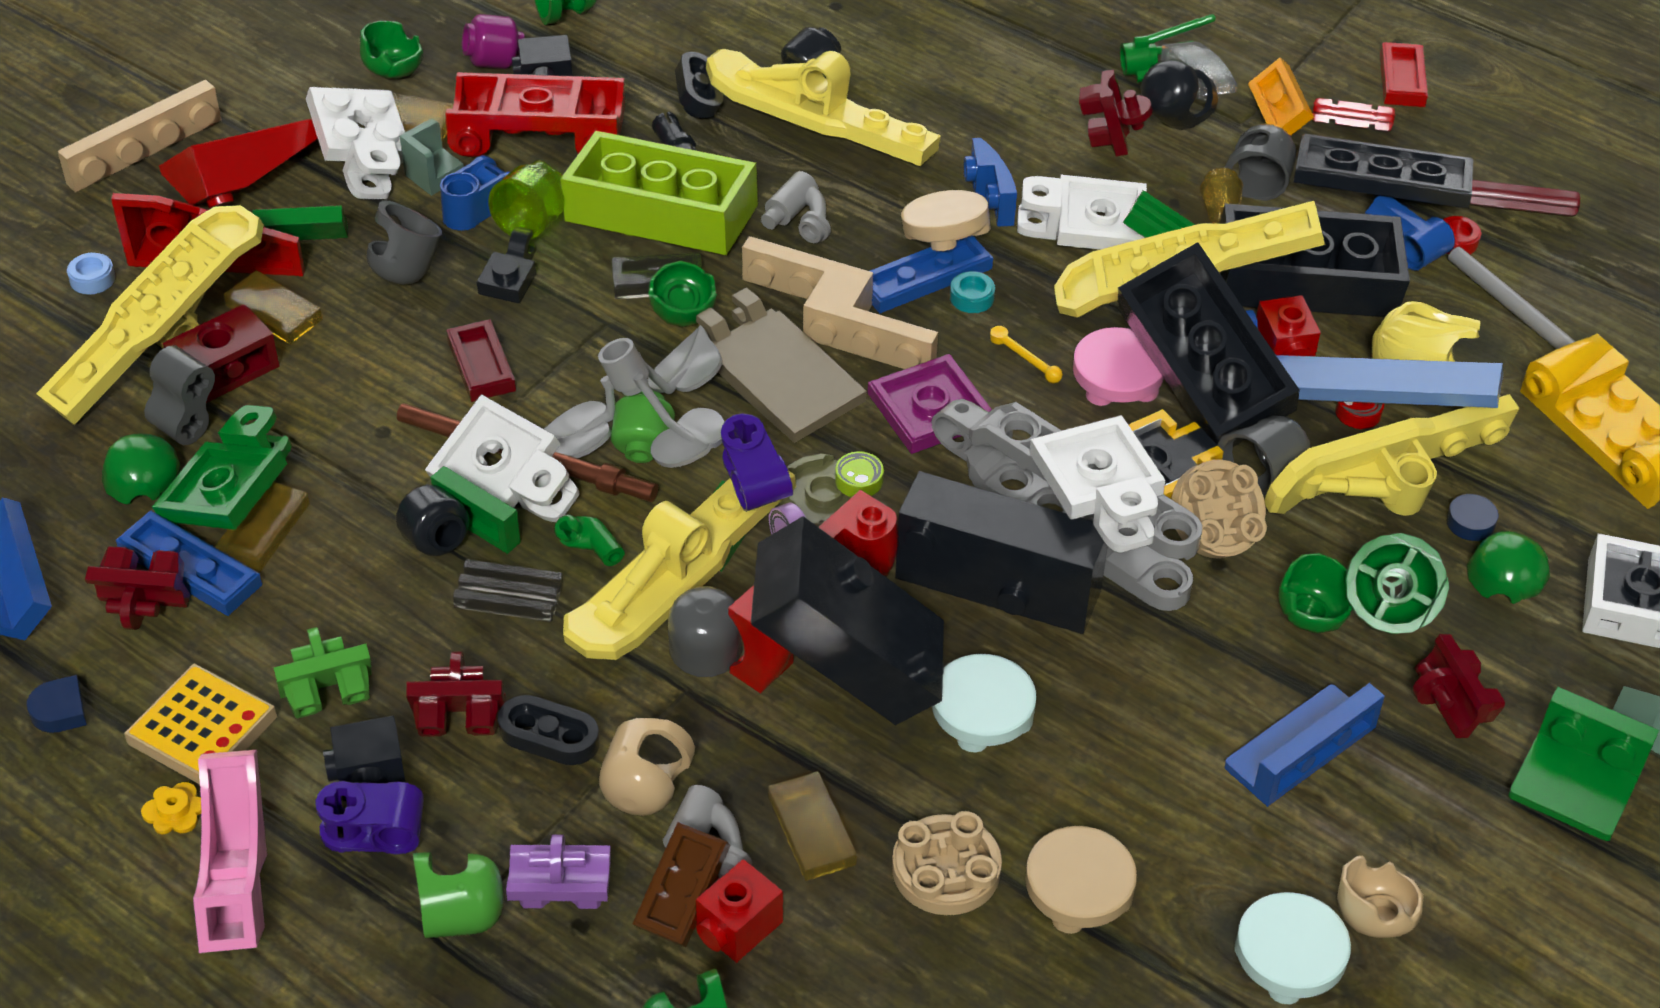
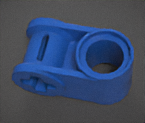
[440,155,522,231]

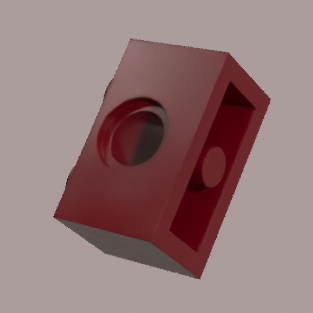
[163,303,280,403]

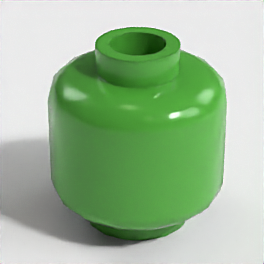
[610,390,675,463]

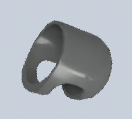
[1223,124,1296,201]
[367,201,442,285]
[1218,415,1311,496]
[668,586,742,677]

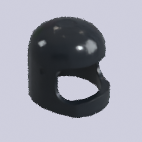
[1140,59,1218,130]

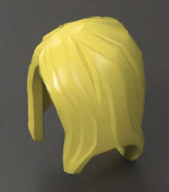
[1372,301,1480,362]

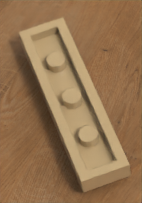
[58,79,221,192]

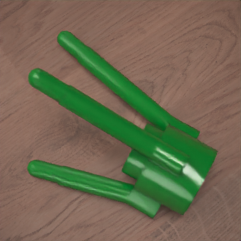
[1120,14,1216,84]

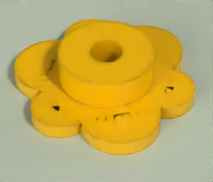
[141,782,201,835]

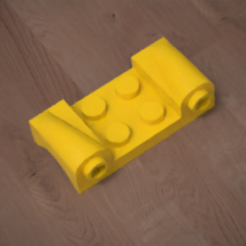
[1520,333,1660,509]

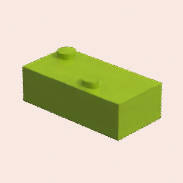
[560,131,758,255]

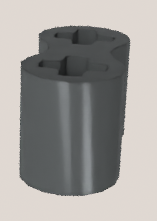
[144,345,215,445]

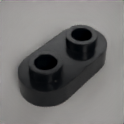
[675,51,723,118]
[498,695,600,765]

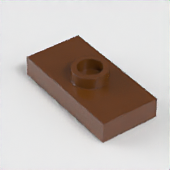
[632,822,730,948]

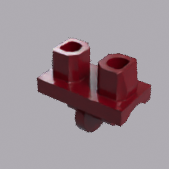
[1079,69,1153,156]
[85,546,190,630]
[1413,634,1505,738]
[406,651,506,737]

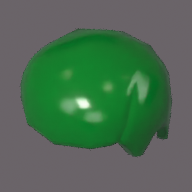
[360,20,423,79]
[649,261,717,328]
[102,434,180,504]
[1467,531,1550,604]
[1278,553,1353,634]

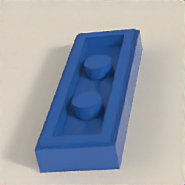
[870,235,993,314]
[116,510,262,616]

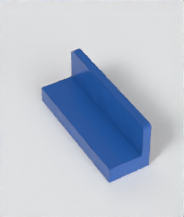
[0,497,52,641]
[1224,683,1385,807]

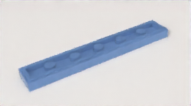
[1276,355,1503,408]

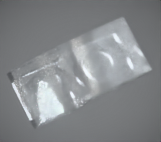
[1161,41,1237,100]

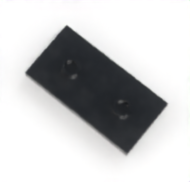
[1294,134,1473,209]

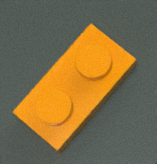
[1248,58,1314,136]

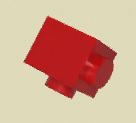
[1256,295,1321,357]
[696,859,783,963]

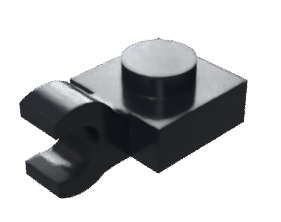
[477,227,536,304]

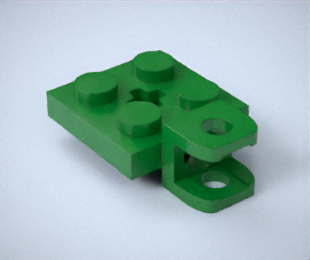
[152,405,292,530]

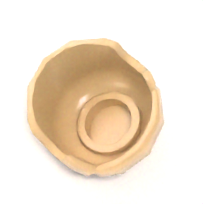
[1337,855,1424,938]

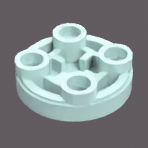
[932,654,1036,753]
[1234,892,1351,1004]

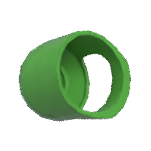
[413,852,504,938]

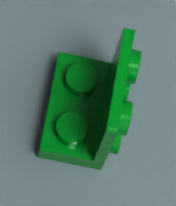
[1508,686,1660,841]

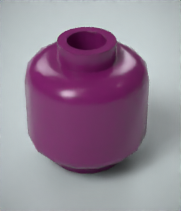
[462,14,524,69]

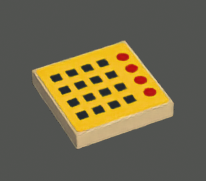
[124,663,277,784]

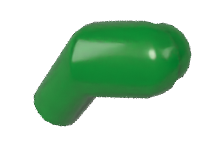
[554,515,625,567]

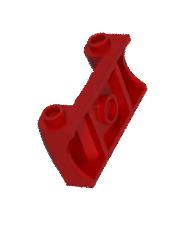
[445,72,625,157]
[728,490,898,694]

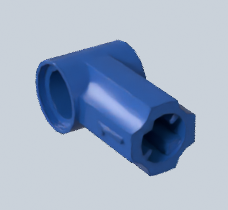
[1365,195,1455,270]

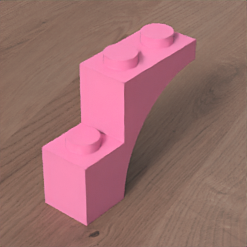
[193,750,267,953]

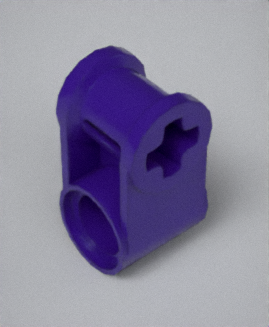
[721,414,793,512]
[315,781,424,854]

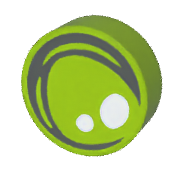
[835,451,884,497]

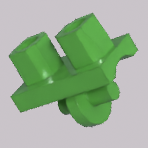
[273,627,372,718]

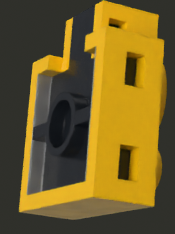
[1129,409,1224,499]

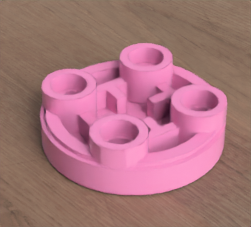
[1073,327,1164,406]

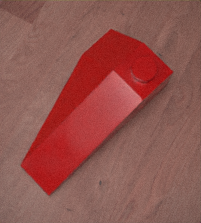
[159,118,318,209]
[111,193,305,276]

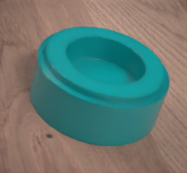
[950,271,995,313]

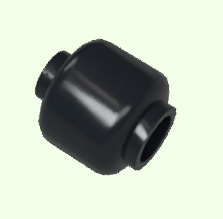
[781,27,841,78]
[396,484,469,556]

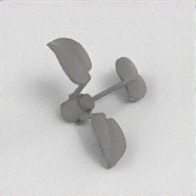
[544,325,725,468]

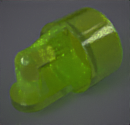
[488,160,564,239]

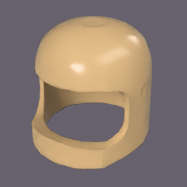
[599,718,695,816]

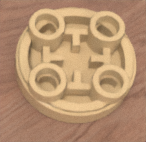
[901,190,991,251]
[1171,460,1267,558]
[892,811,1002,915]
[1025,826,1137,934]

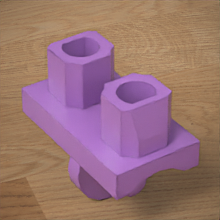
[506,835,611,909]

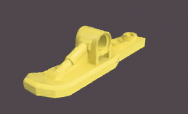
[706,49,941,166]
[1054,201,1325,318]
[36,205,264,425]
[1264,394,1519,516]
[563,471,796,660]

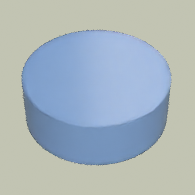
[67,253,115,294]

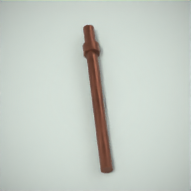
[397,403,658,502]

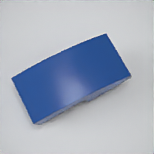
[964,138,1017,227]

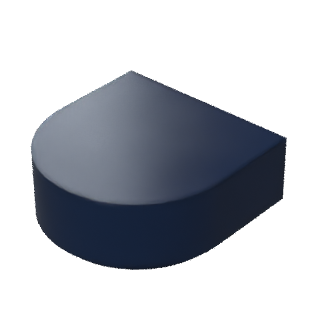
[27,675,87,733]

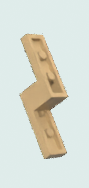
[742,236,938,369]

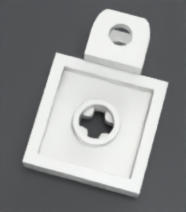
[306,87,405,199]
[1017,175,1146,250]
[425,395,579,522]
[1030,415,1165,553]

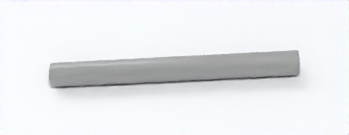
[1448,246,1576,349]

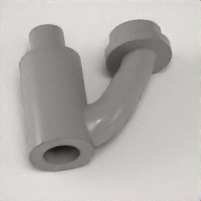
[761,171,831,243]
[663,785,752,877]

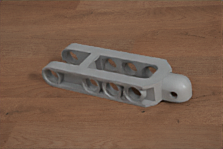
[932,399,1202,611]

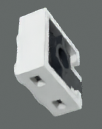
[1582,533,1660,648]

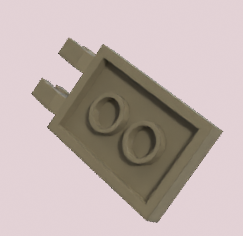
[696,287,867,443]

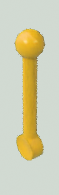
[990,326,1063,384]

